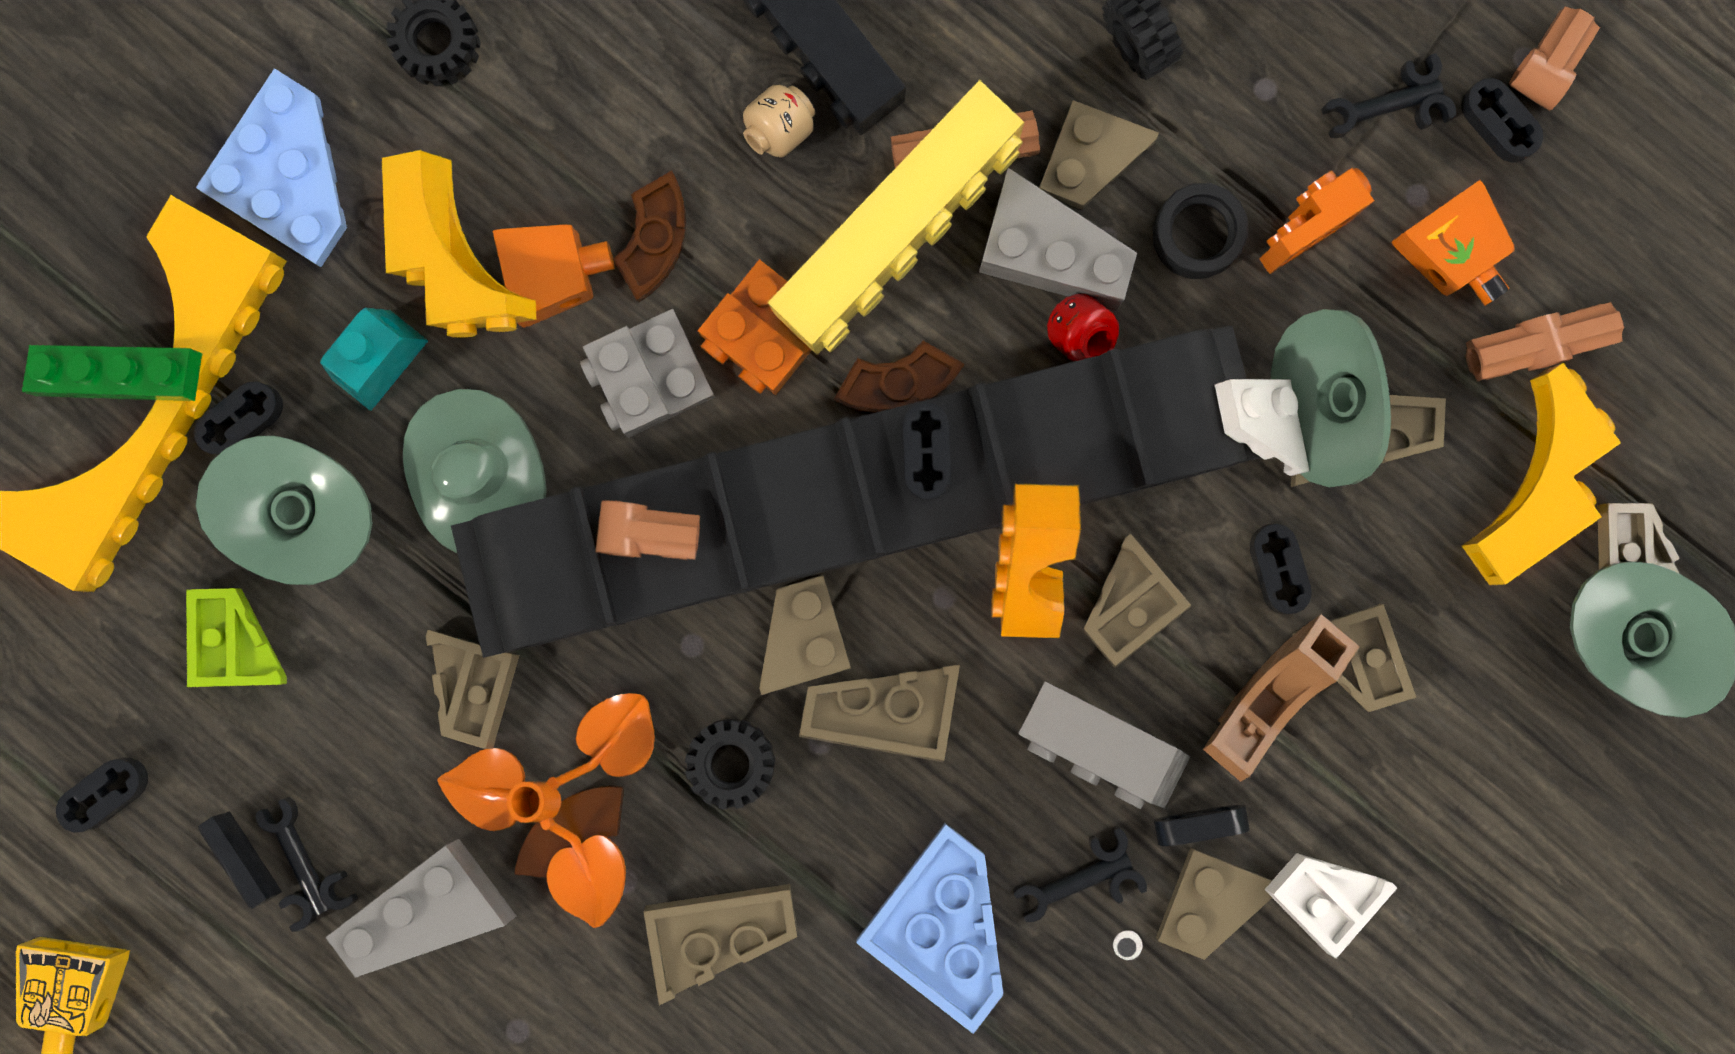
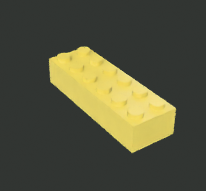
[768,80,1024,355]

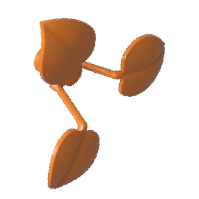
[437,693,655,928]

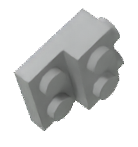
[580,309,715,438]

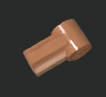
[1509,6,1600,111]
[595,501,701,560]

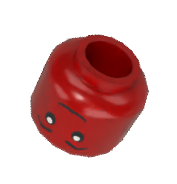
[1047,293,1119,362]

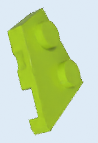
[186,588,287,687]

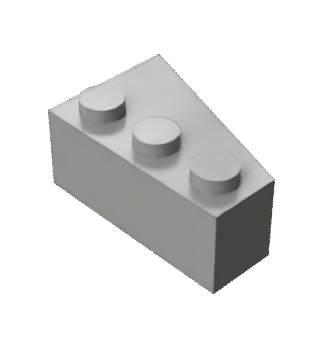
[979,168,1137,310]
[1018,682,1190,809]
[326,839,517,978]

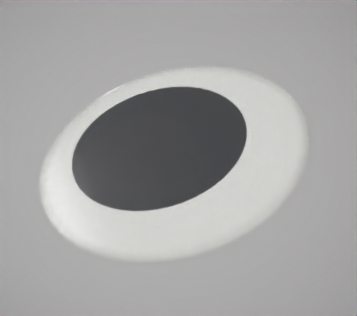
[1113,931,1142,960]

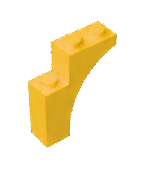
[382,150,536,337]
[1462,363,1621,585]

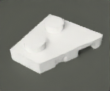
[1215,379,1310,476]
[1264,853,1397,958]

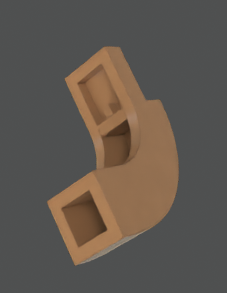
[1203,614,1360,782]

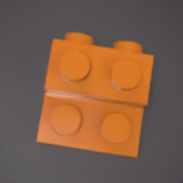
[1259,168,1374,274]
[698,259,812,395]

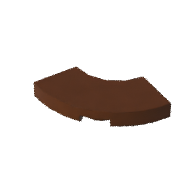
[613,171,686,303]
[834,340,965,414]
[514,785,625,878]

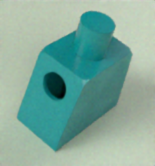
[320,308,428,411]

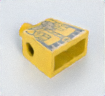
[16,937,130,1054]

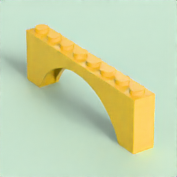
[0,195,287,592]

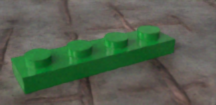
[22,345,202,401]

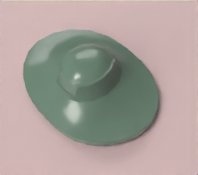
[1271,309,1391,487]
[403,389,547,553]
[196,436,373,585]
[1570,561,1735,718]

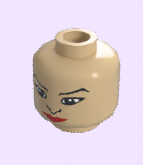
[743,85,815,157]

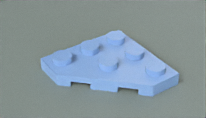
[196,68,347,267]
[856,823,1003,1034]

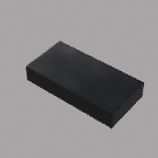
[198,811,282,909]

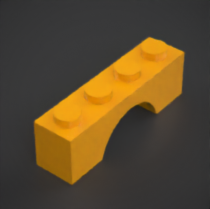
[992,484,1080,638]

